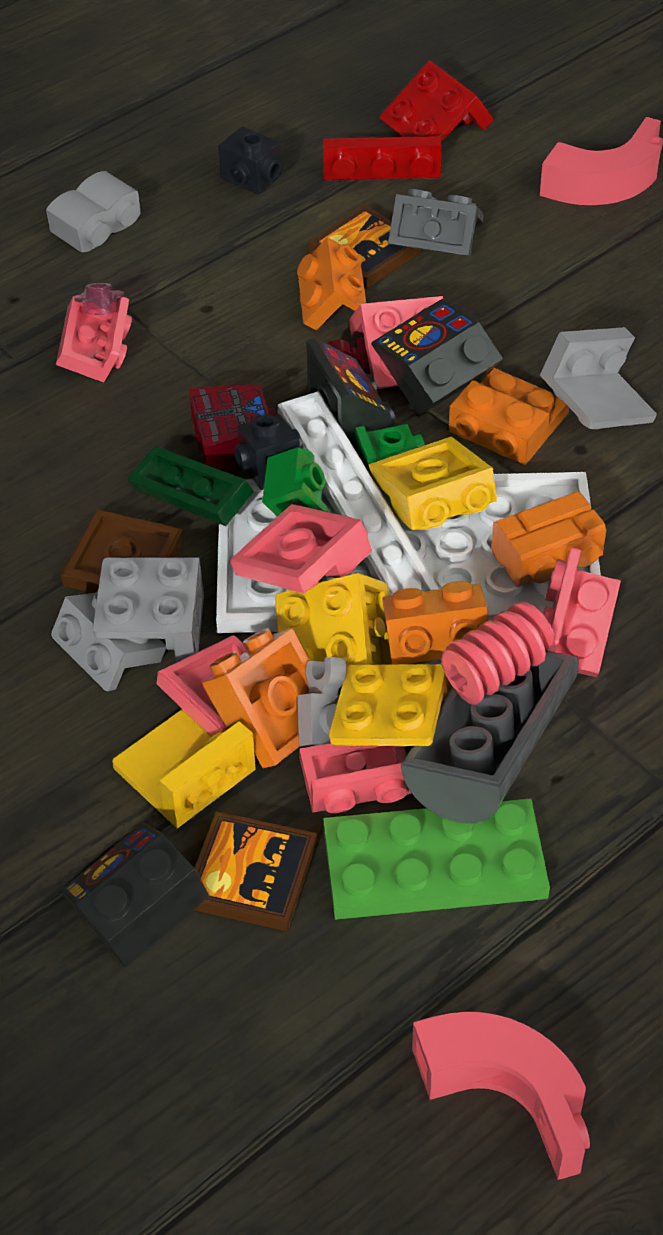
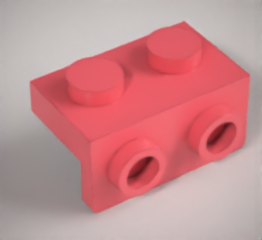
[56,296,132,383]
[299,743,411,813]

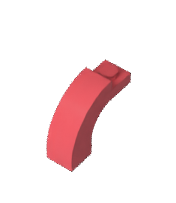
[540,117,663,205]
[412,1012,590,1180]

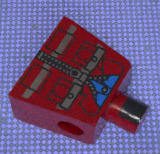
[189,384,278,473]

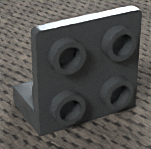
[388,189,484,257]

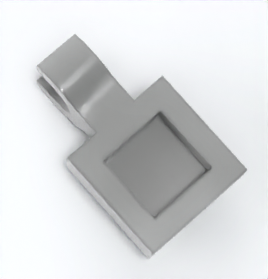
[298,657,346,747]

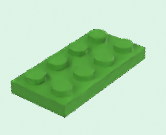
[323,799,550,920]

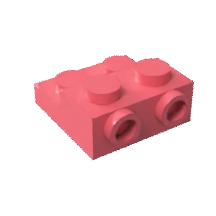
[230,504,372,594]

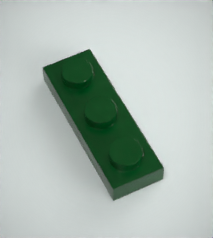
[127,446,254,526]

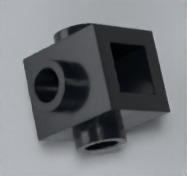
[218,126,282,195]
[234,414,303,490]

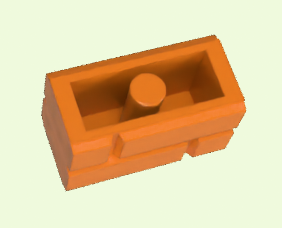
[491,491,606,587]

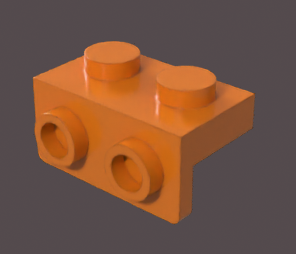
[297,237,366,331]
[382,581,489,665]

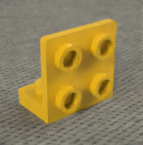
[275,573,393,670]
[328,664,452,746]
[112,709,256,829]

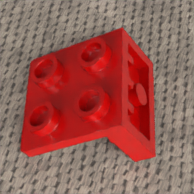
[380,60,494,142]

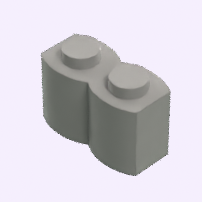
[46,171,141,253]

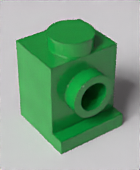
[355,424,425,476]
[262,447,328,517]

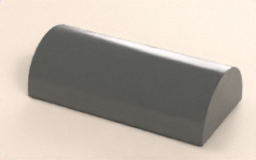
[401,651,579,823]

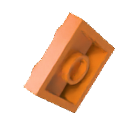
[449,368,569,465]
[202,628,310,768]

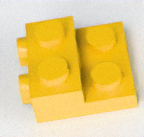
[369,437,497,531]

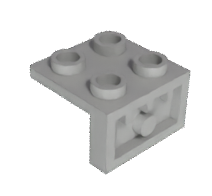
[540,327,657,429]
[93,558,204,663]

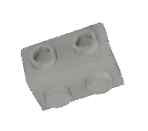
[51,592,166,691]

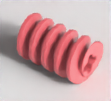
[441,602,555,705]

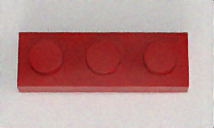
[323,136,442,180]

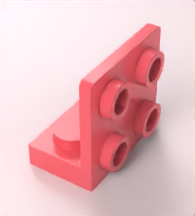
[349,296,443,389]
[543,547,621,678]

